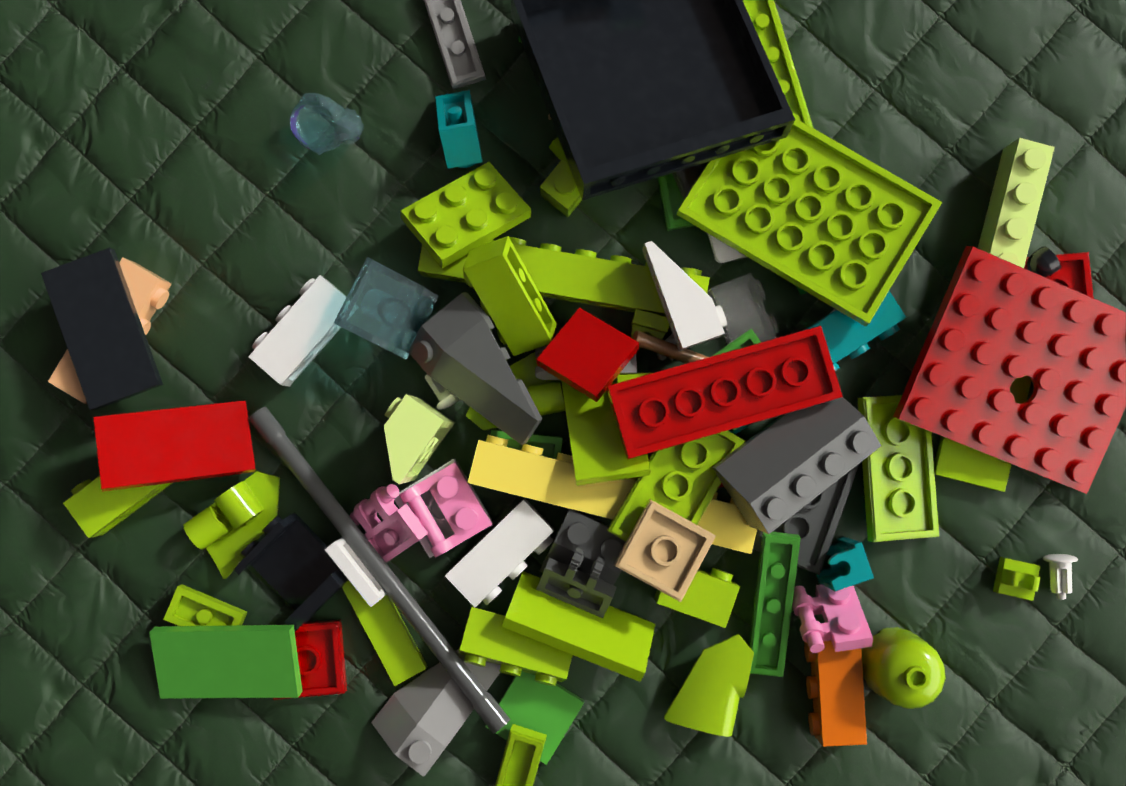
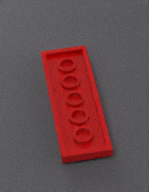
[606,326,843,459]

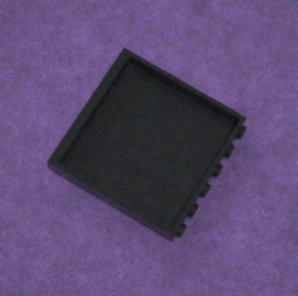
[511,0,795,201]

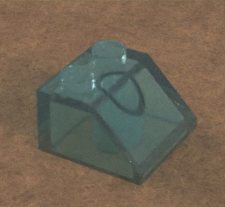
[334,257,439,359]

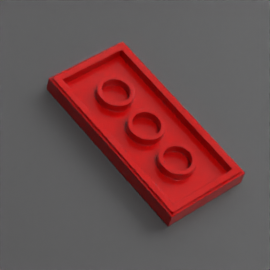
[93,400,256,492]

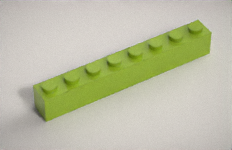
[418,237,710,317]

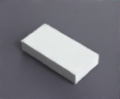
[325,538,387,607]

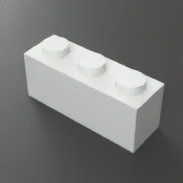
[248,275,359,387]
[445,498,554,607]

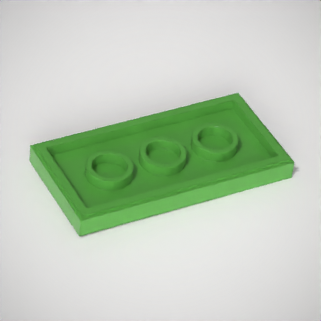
[149,625,303,699]

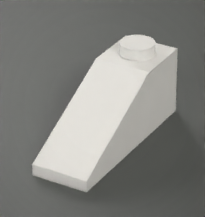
[642,241,727,351]

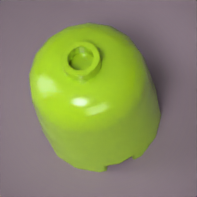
[862,627,946,709]

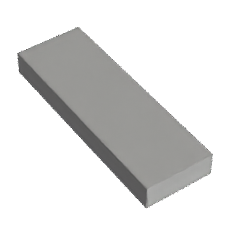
[424,0,486,90]

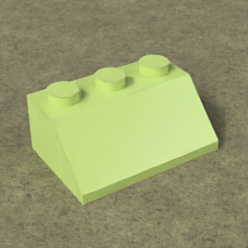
[384,394,455,484]

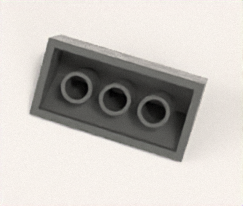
[712,397,881,534]

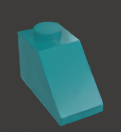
[435,90,483,169]

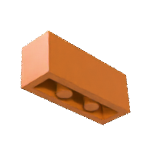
[804,640,867,747]

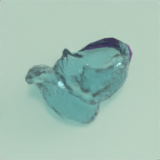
[290,93,364,155]

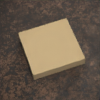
[614,499,716,602]

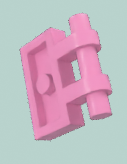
[350,484,428,563]
[792,584,873,653]

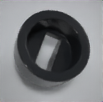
[1027,246,1061,277]

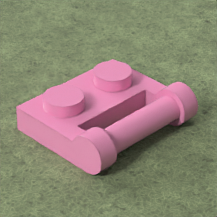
[399,462,492,558]

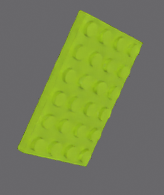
[677,117,942,327]

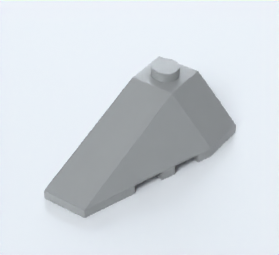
[372,648,501,777]

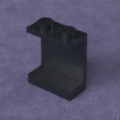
[233,512,348,631]

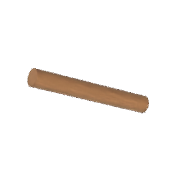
[632,331,708,364]

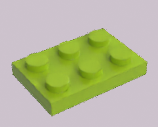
[400,162,531,268]

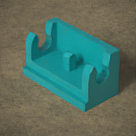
[815,536,874,591]

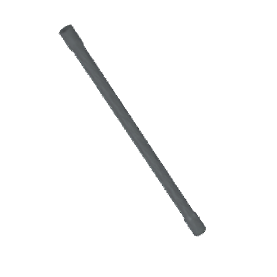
[249,407,510,734]

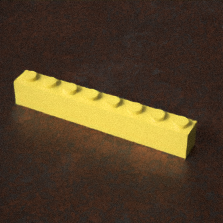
[467,434,757,554]

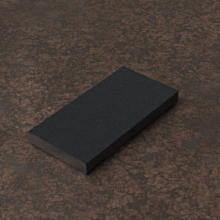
[41,247,163,410]

